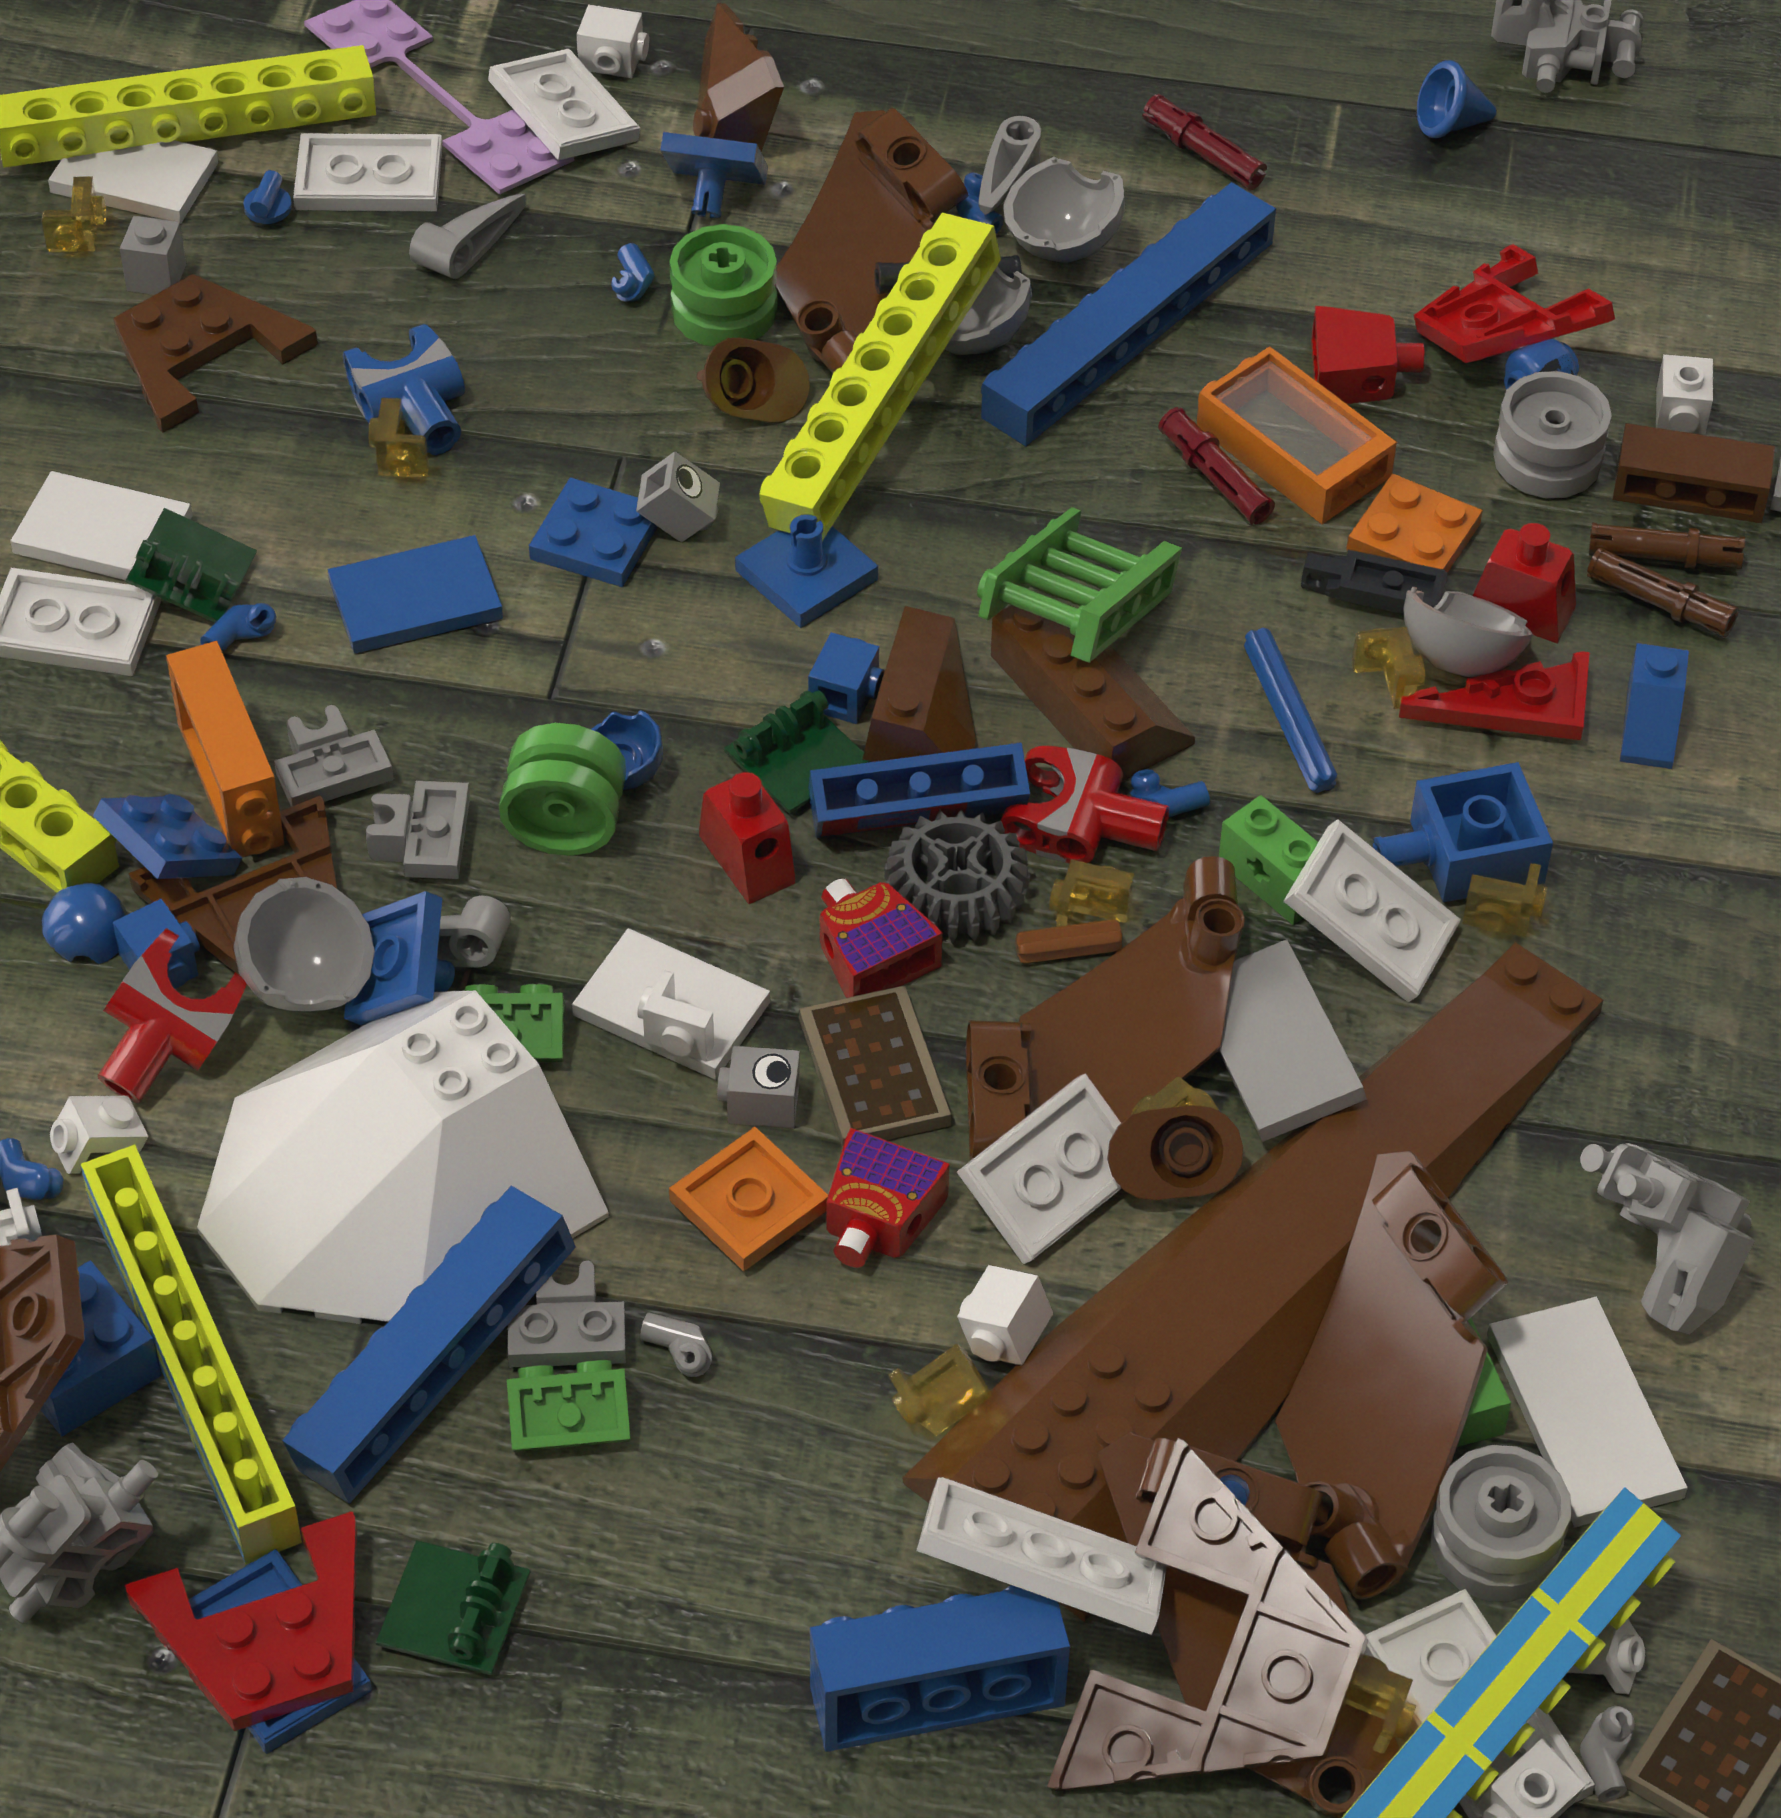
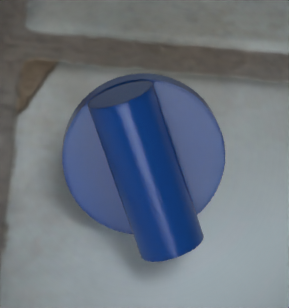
[243,170,292,224]

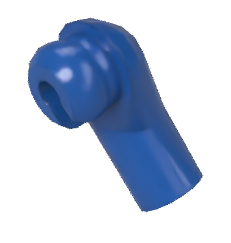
[956,173,1004,234]
[611,243,655,302]
[200,603,276,653]
[1130,769,1210,817]
[0,1138,64,1200]

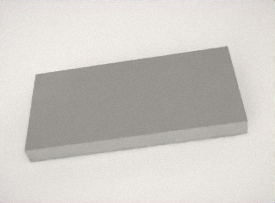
[1219,939,1367,1142]

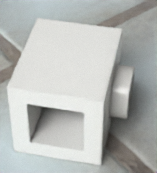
[577,5,649,78]
[1656,354,1713,435]
[957,1265,1053,1365]
[1477,1738,1586,1818]

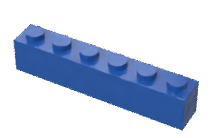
[282,1185,576,1504]

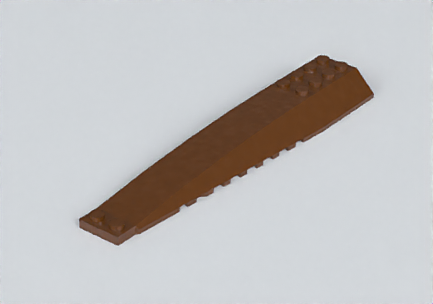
[903,942,1604,1622]

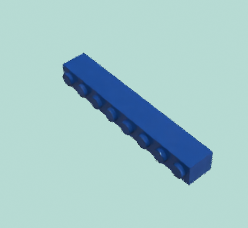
[981,182,1276,446]

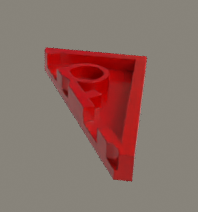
[1399,651,1590,740]

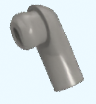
[640,1312,712,1377]
[1580,1706,1635,1802]

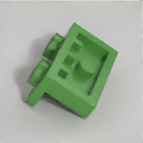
[465,984,565,1062]
[507,1360,630,1452]

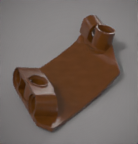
[775,108,969,373]
[966,856,1245,1161]
[1275,1151,1508,1599]
[1097,1432,1400,1818]

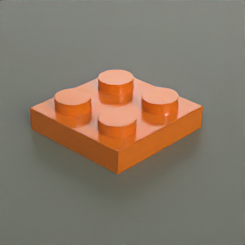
[1347,473,1483,572]
[669,1127,828,1271]

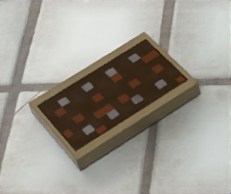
[799,986,951,1149]
[1623,1639,1781,1818]

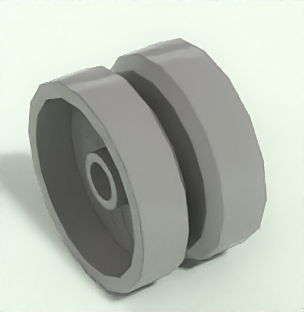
[1493,371,1612,498]
[1431,1445,1571,1602]

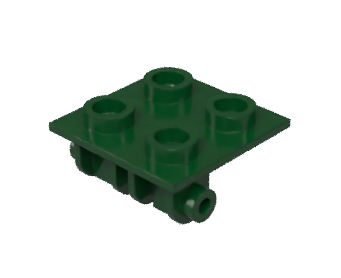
[125,508,257,623]
[724,690,870,814]
[376,1540,531,1675]

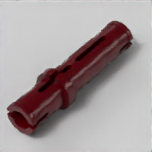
[1142,93,1267,190]
[1158,407,1275,525]

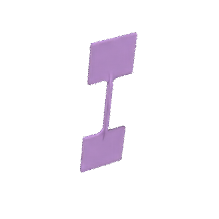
[304,0,574,194]

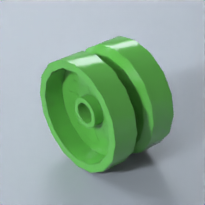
[670,224,777,347]
[499,723,626,856]

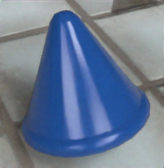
[1417,60,1497,139]

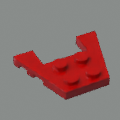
[1413,244,1615,363]
[125,1511,357,1731]

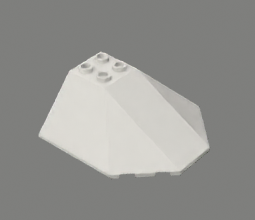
[197,990,609,1324]

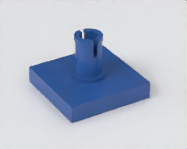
[660,132,768,218]
[735,514,878,628]
[344,891,455,1025]

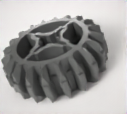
[884,808,1030,944]

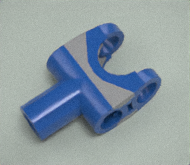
[343,324,465,455]

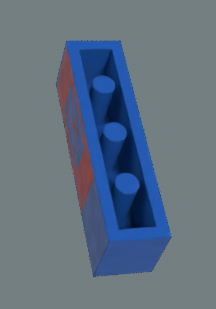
[808,743,1030,838]

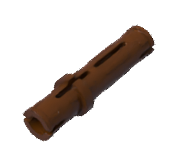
[1589,522,1745,569]
[1587,547,1739,638]

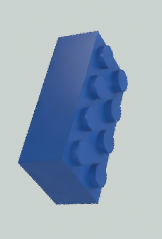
[810,1585,1070,1752]

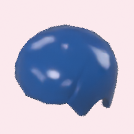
[591,710,663,790]
[42,883,128,964]

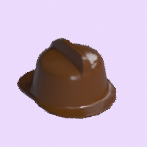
[697,338,810,422]
[1107,1105,1243,1200]

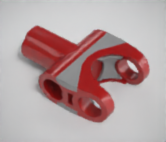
[1001,746,1169,865]
[97,928,247,1103]

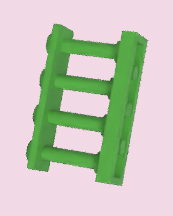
[977,507,1182,663]

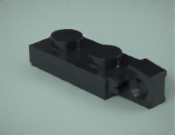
[1301,549,1448,614]

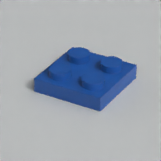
[529,477,658,587]
[93,794,242,879]

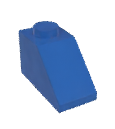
[1620,643,1689,769]

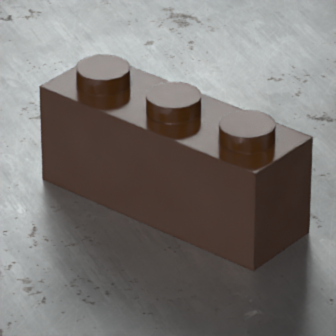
[1612,423,1775,523]

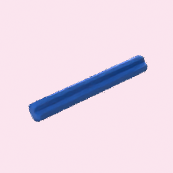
[1244,627,1337,793]

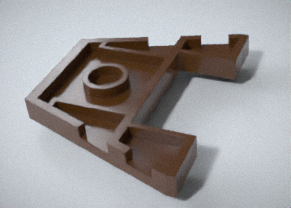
[113,274,318,433]
[128,795,337,975]

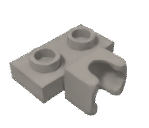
[274,705,394,807]
[366,781,470,879]
[508,1261,626,1368]

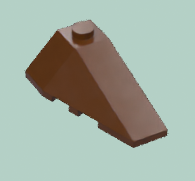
[693,3,784,152]
[863,606,976,762]

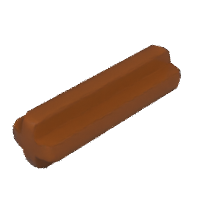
[1015,919,1123,964]

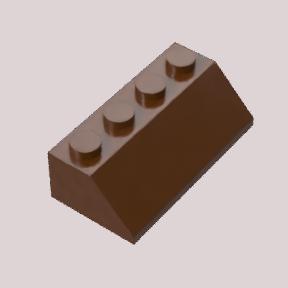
[991,604,1195,781]

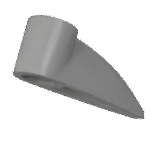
[979,116,1041,215]
[409,194,526,279]
[437,895,510,967]

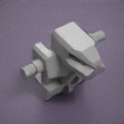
[1491,0,1643,93]
[1580,1143,1755,1335]
[0,1443,158,1623]

